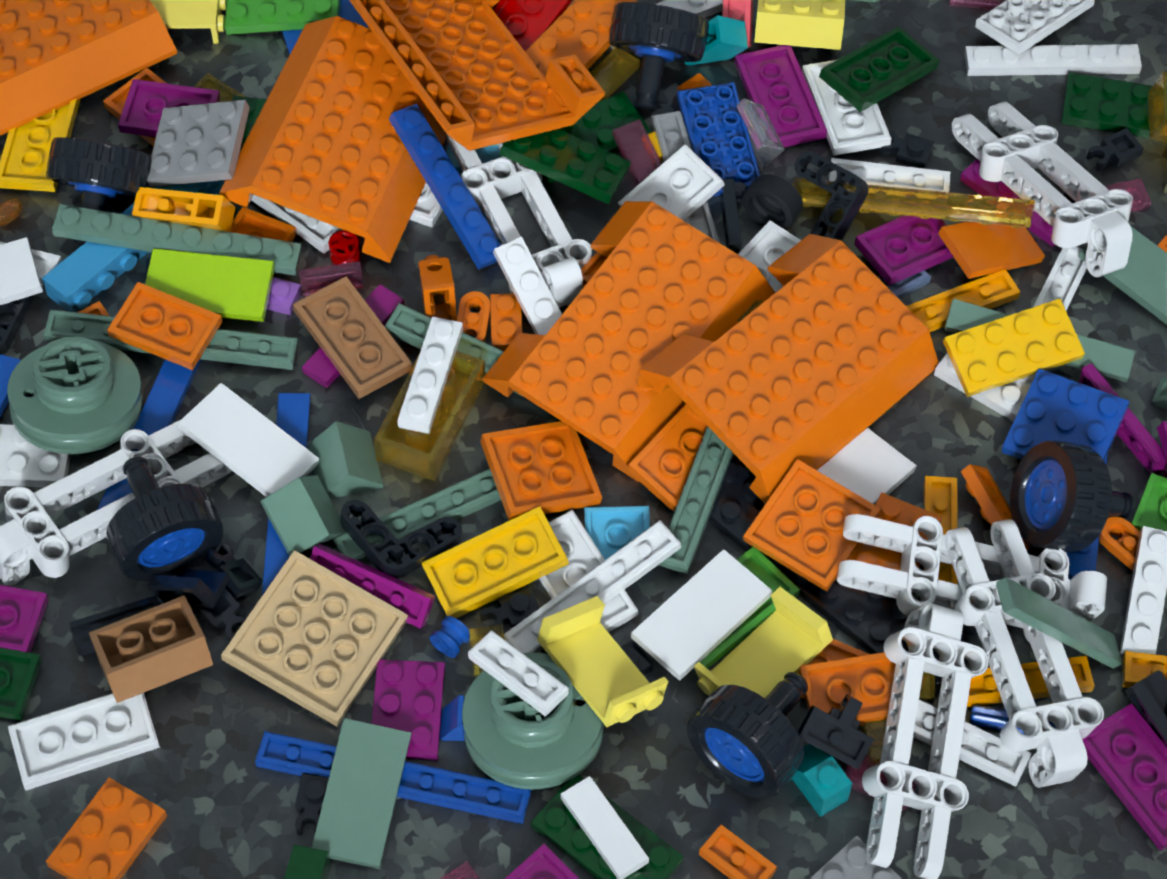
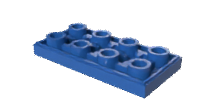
[676,82,760,197]

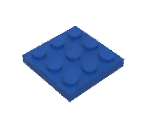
[1002,369,1130,461]

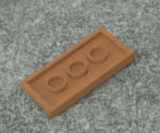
[293,276,413,399]

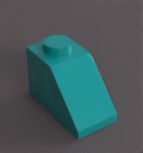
[685,15,748,66]
[792,744,852,817]

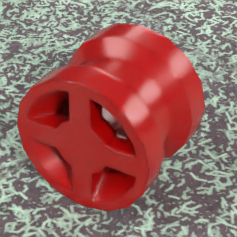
[328,230,360,269]

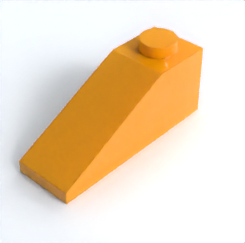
[132,187,236,232]

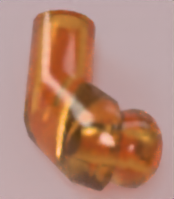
[0,199,23,226]

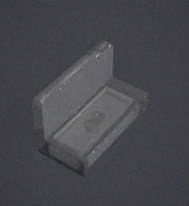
[736,98,785,171]

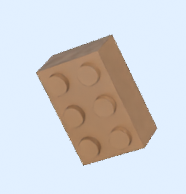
[89,595,213,703]

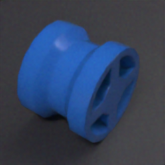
[429,616,472,658]

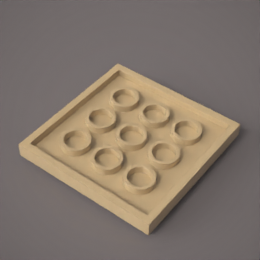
[221,550,408,726]

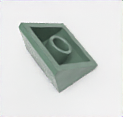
[308,421,383,499]
[261,475,347,557]

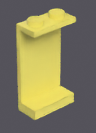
[150,0,227,44]
[694,587,833,698]
[537,596,669,727]

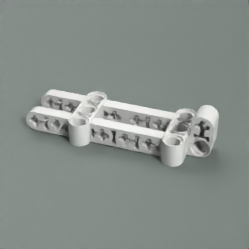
[952,102,1133,277]
[446,133,592,308]
[0,420,232,586]
[837,514,1107,643]
[945,519,1104,788]
[862,603,988,879]

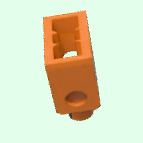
[418,255,457,321]

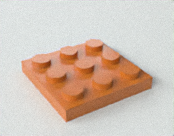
[480,421,602,521]
[743,459,881,592]

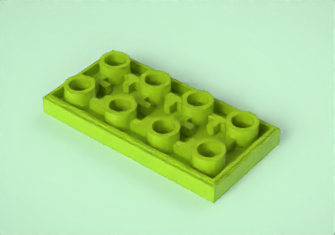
[145,248,275,322]

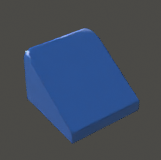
[440,695,465,741]

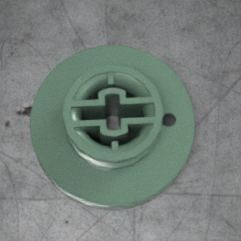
[7,337,142,454]
[462,653,604,790]

